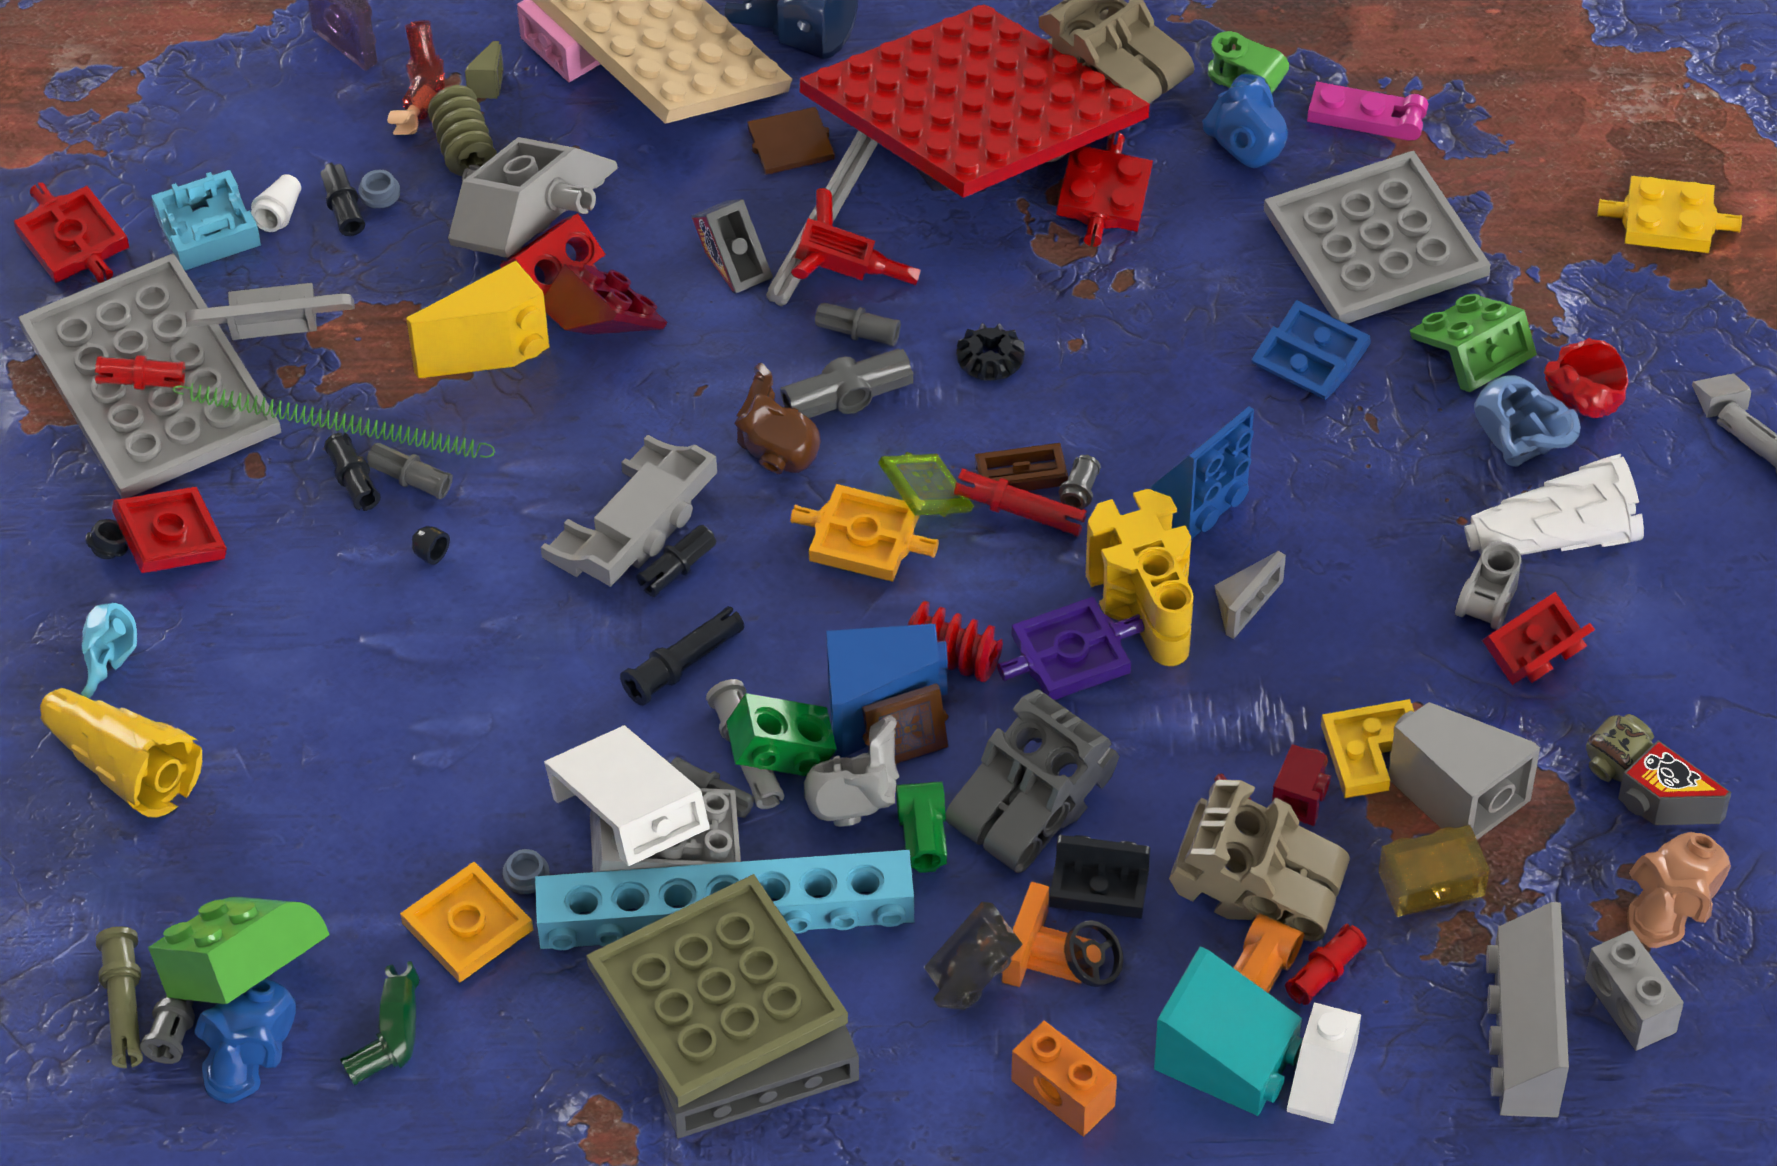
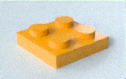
[400,862,534,983]

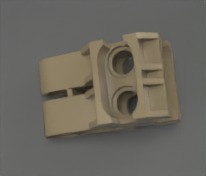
[1039,0,1194,103]
[1169,780,1350,941]

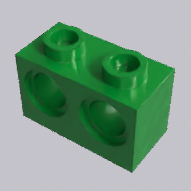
[726,693,837,776]

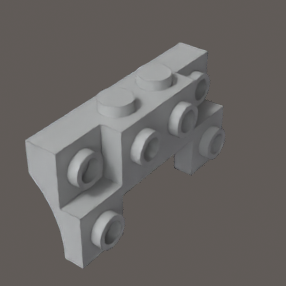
[541,435,717,587]

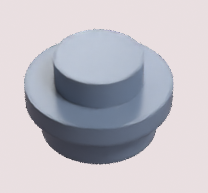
[358,170,400,208]
[503,849,550,894]

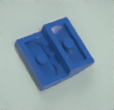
[1251,300,1371,400]

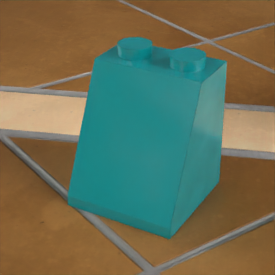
[1154,946,1303,1116]

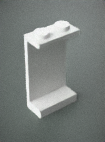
[544,725,710,866]

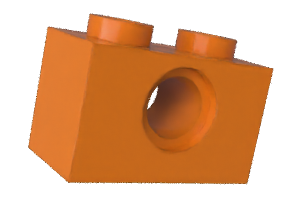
[1011,1020,1117,1137]

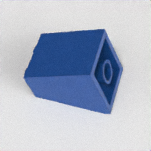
[826,624,948,758]

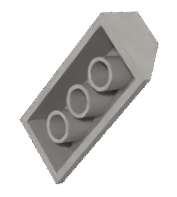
[1486,902,1569,1118]

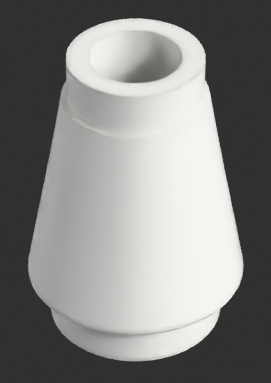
[251,175,301,232]

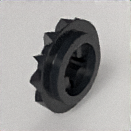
[956,323,1025,381]

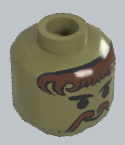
[1586,714,1654,782]

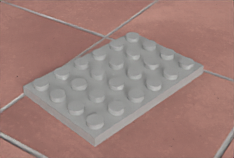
[18,253,281,499]

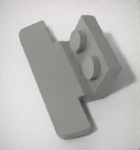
[185,283,355,340]

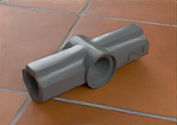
[780,348,913,418]

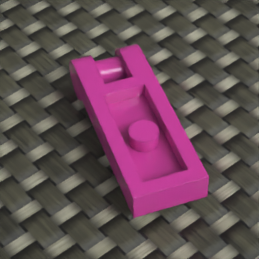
[1307,82,1429,140]

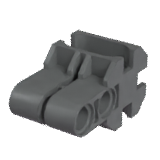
[946,689,1120,873]

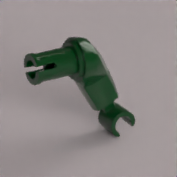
[340,961,420,1086]

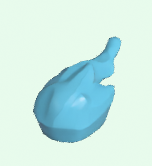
[81,603,137,698]

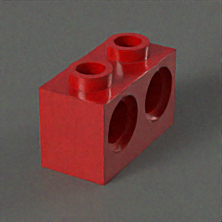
[500,213,606,296]

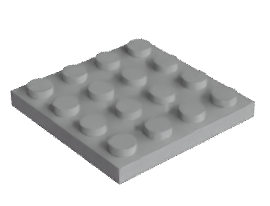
[1264,150,1491,324]

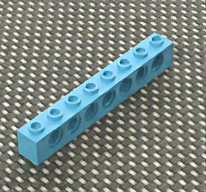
[535,850,914,950]

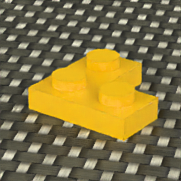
[1321,699,1414,798]

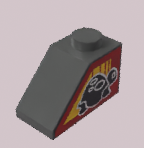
[691,199,773,293]
[1618,740,1732,825]

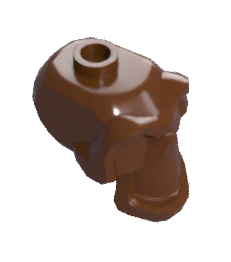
[734,363,821,474]

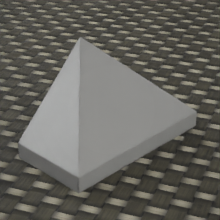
[1214,551,1286,639]

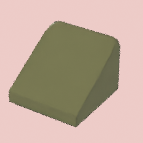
[465,41,504,99]

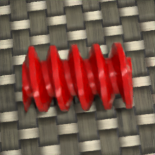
[908,601,1003,683]

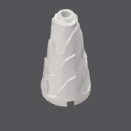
[1464,454,1644,555]

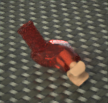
[387,20,445,135]

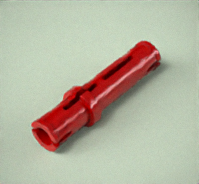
[954,468,1087,537]

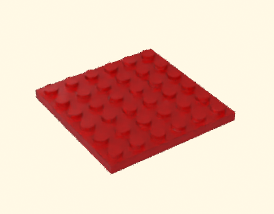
[799,4,1150,198]

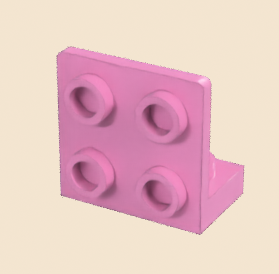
[517,0,600,83]

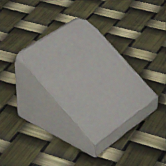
[1692,373,1751,418]

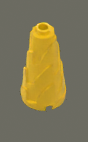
[40,688,202,818]

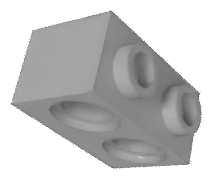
[1585,930,1684,1051]

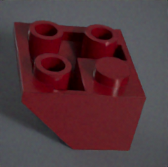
[544,264,668,335]

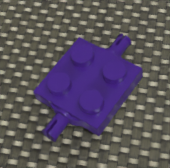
[997,597,1144,700]

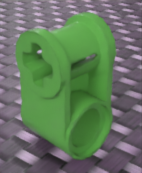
[1208,31,1289,94]

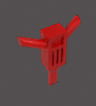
[791,188,921,285]

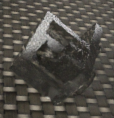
[924,902,1023,1010]

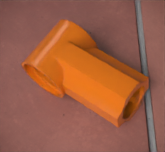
[1234,913,1304,993]

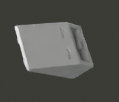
[590,788,741,872]

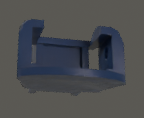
[725,0,858,59]

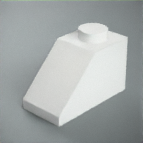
[1287,1002,1361,1124]

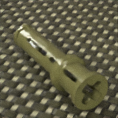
[95,926,143,1068]

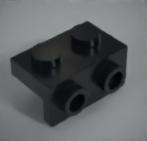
[1049,835,1151,919]

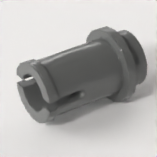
[1058,455,1101,509]

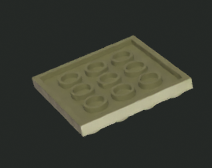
[586,874,848,1108]

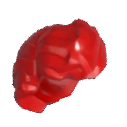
[1544,338,1629,418]

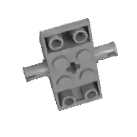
[448,137,618,258]

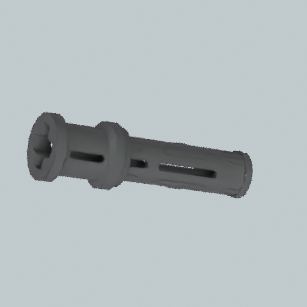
[140,995,195,1064]

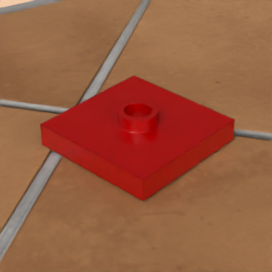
[112,487,227,573]

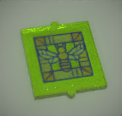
[878,452,974,517]

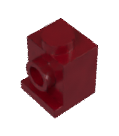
[1272,744,1331,826]

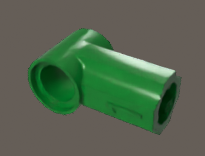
[896,781,947,873]

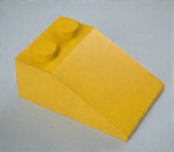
[406,261,550,378]

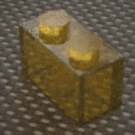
[1378,825,1490,917]

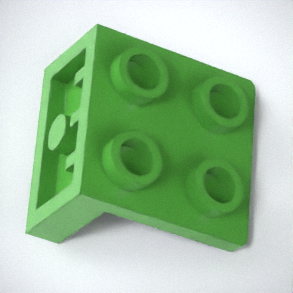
[1410,294,1537,392]

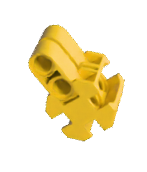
[1086,489,1194,666]

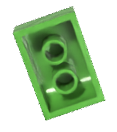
[148,897,329,1004]

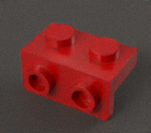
[1482,591,1595,685]

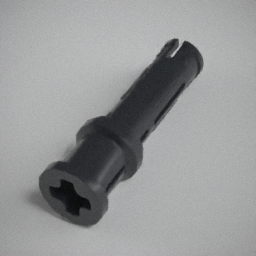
[620,606,744,706]

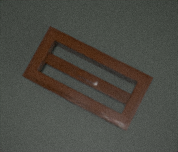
[975,443,1068,491]

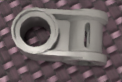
[1455,542,1522,630]

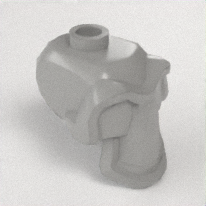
[804,715,899,827]

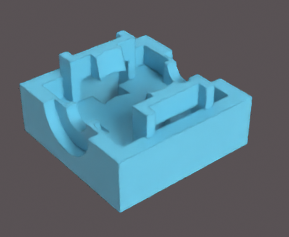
[151,170,261,271]

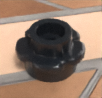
[85,519,128,559]

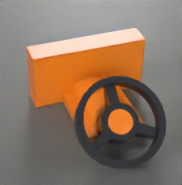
[1002,882,1123,987]

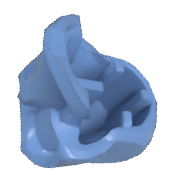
[1474,375,1581,467]

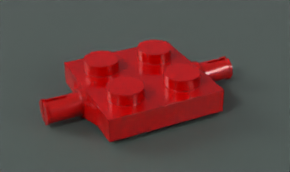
[1056,132,1153,247]
[14,182,129,283]

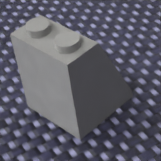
[1389,702,1540,849]

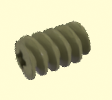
[428,85,497,176]

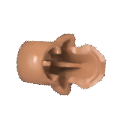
[1627,832,1731,948]

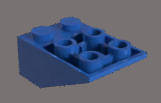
[1151,406,1254,540]

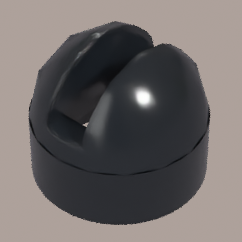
[412,526,450,565]

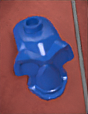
[1202,74,1288,168]
[194,978,296,1104]

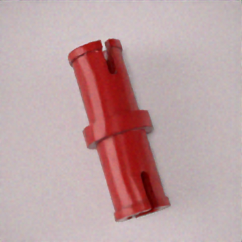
[95,355,186,390]
[1285,924,1367,1005]

